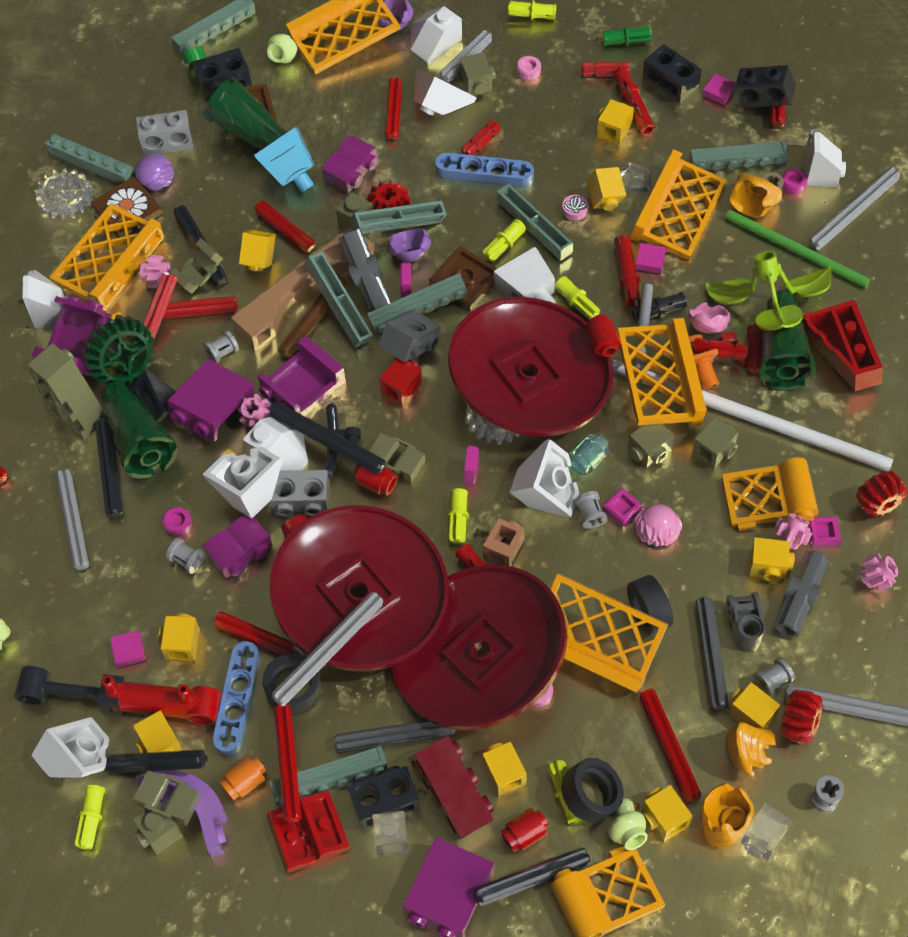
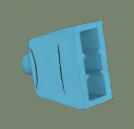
[254,127,314,193]

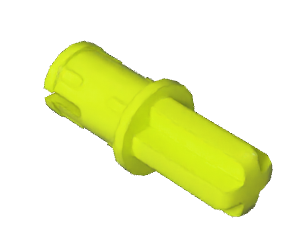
[508,0,556,20]
[482,219,526,262]
[554,276,600,319]
[447,488,469,545]
[548,760,582,824]
[74,785,105,850]

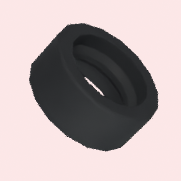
[627,575,673,635]
[262,653,322,714]
[561,758,624,822]

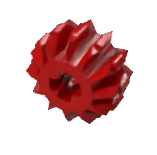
[367,179,411,210]
[855,470,908,517]
[780,690,823,743]

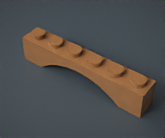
[231,226,374,352]

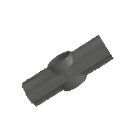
[339,229,392,312]
[774,550,830,637]

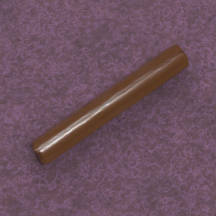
[278,276,348,359]

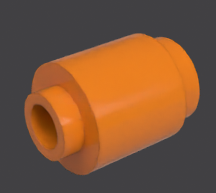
[219,755,267,800]

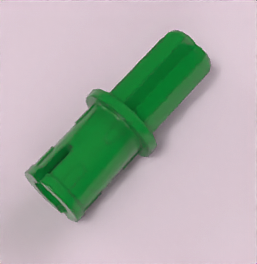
[603,26,652,46]

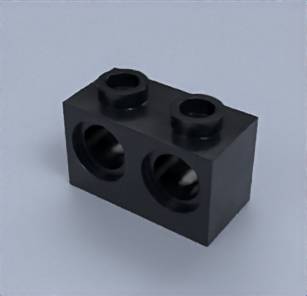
[642,44,702,103]
[192,47,252,100]
[735,65,796,108]
[347,766,421,831]

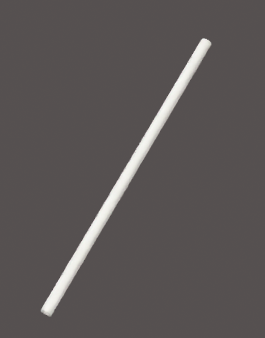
[611,357,894,472]

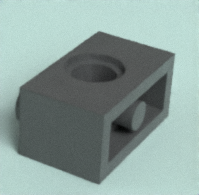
[378,310,441,362]

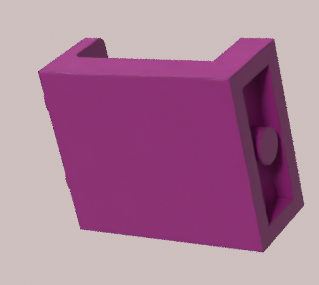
[32,295,112,376]
[258,336,346,416]
[168,359,254,442]
[403,837,494,937]

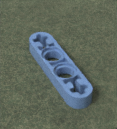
[435,153,534,187]
[213,641,260,757]

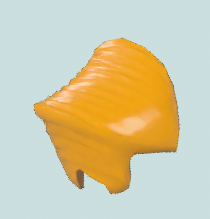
[730,172,782,218]
[726,722,776,777]
[701,783,754,848]

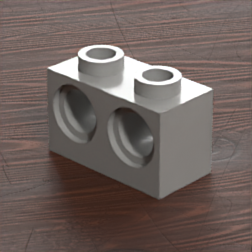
[136,110,194,156]
[269,470,330,517]

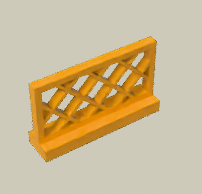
[286,0,400,74]
[630,149,727,261]
[49,203,164,311]
[617,318,707,427]
[551,573,668,692]

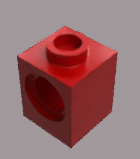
[379,358,422,406]

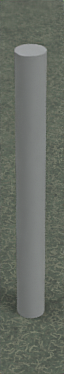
[634,283,653,383]

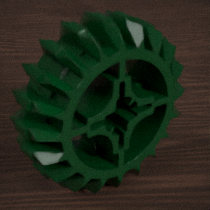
[82,314,157,385]

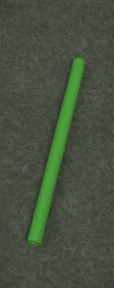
[725,210,870,288]

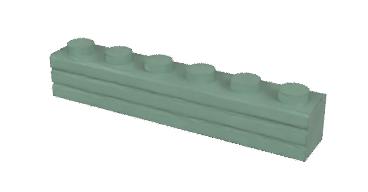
[171,0,256,56]
[45,134,136,184]
[689,141,789,170]
[497,183,573,261]
[349,201,447,234]
[305,251,373,348]
[367,273,468,334]
[269,746,388,806]

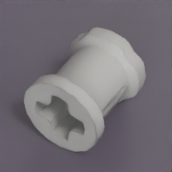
[203,330,239,363]
[574,491,607,529]
[166,538,205,574]
[753,657,795,696]
[811,775,844,812]

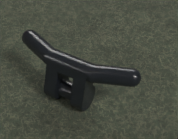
[323,404,361,478]

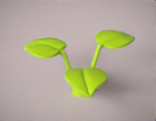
[706,251,831,330]

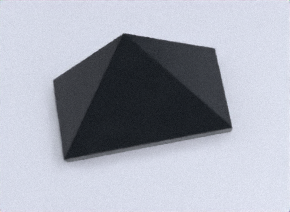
[130,370,176,422]

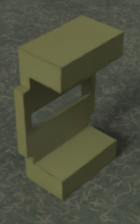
[169,238,223,294]
[369,433,425,483]
[133,771,201,826]

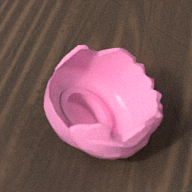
[688,302,730,334]
[634,504,682,547]

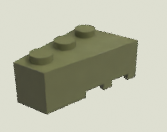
[27,343,108,440]

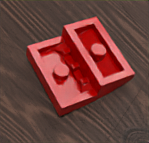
[266,790,350,874]

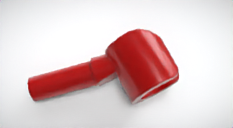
[719,332,747,366]

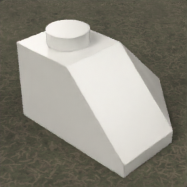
[410,6,462,66]
[413,70,476,116]
[806,129,846,188]
[23,270,65,329]
[243,417,308,471]
[510,439,579,518]
[203,447,282,519]
[31,717,109,778]

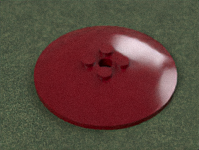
[448,297,613,436]
[269,505,449,672]
[392,565,567,730]

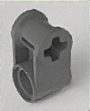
[726,592,765,652]

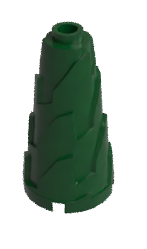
[203,76,287,150]
[759,290,816,390]
[102,381,177,479]

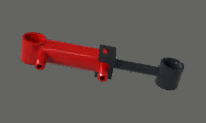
[14,666,222,726]

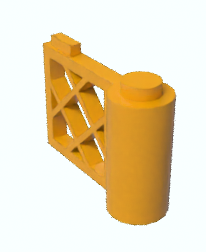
[722,457,819,531]
[550,846,665,937]

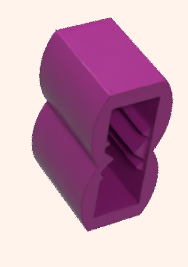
[322,135,378,193]
[203,515,273,579]

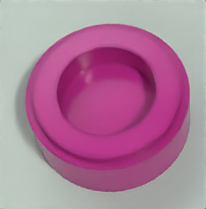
[782,169,808,195]
[162,507,192,537]

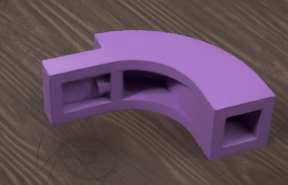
[136,770,228,858]

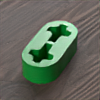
[181,45,206,64]

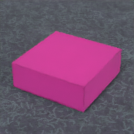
[702,74,736,105]
[635,243,666,274]
[400,263,412,298]
[464,446,479,485]
[602,487,643,528]
[808,516,842,548]
[110,630,147,668]

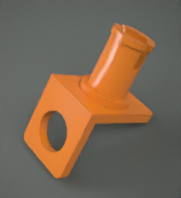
[689,334,720,391]

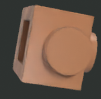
[483,518,525,566]

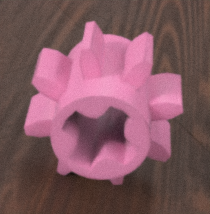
[140,255,171,288]
[237,394,271,428]
[774,513,812,549]
[860,552,898,592]

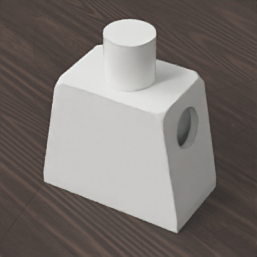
[494,247,556,303]

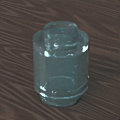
[570,434,610,475]

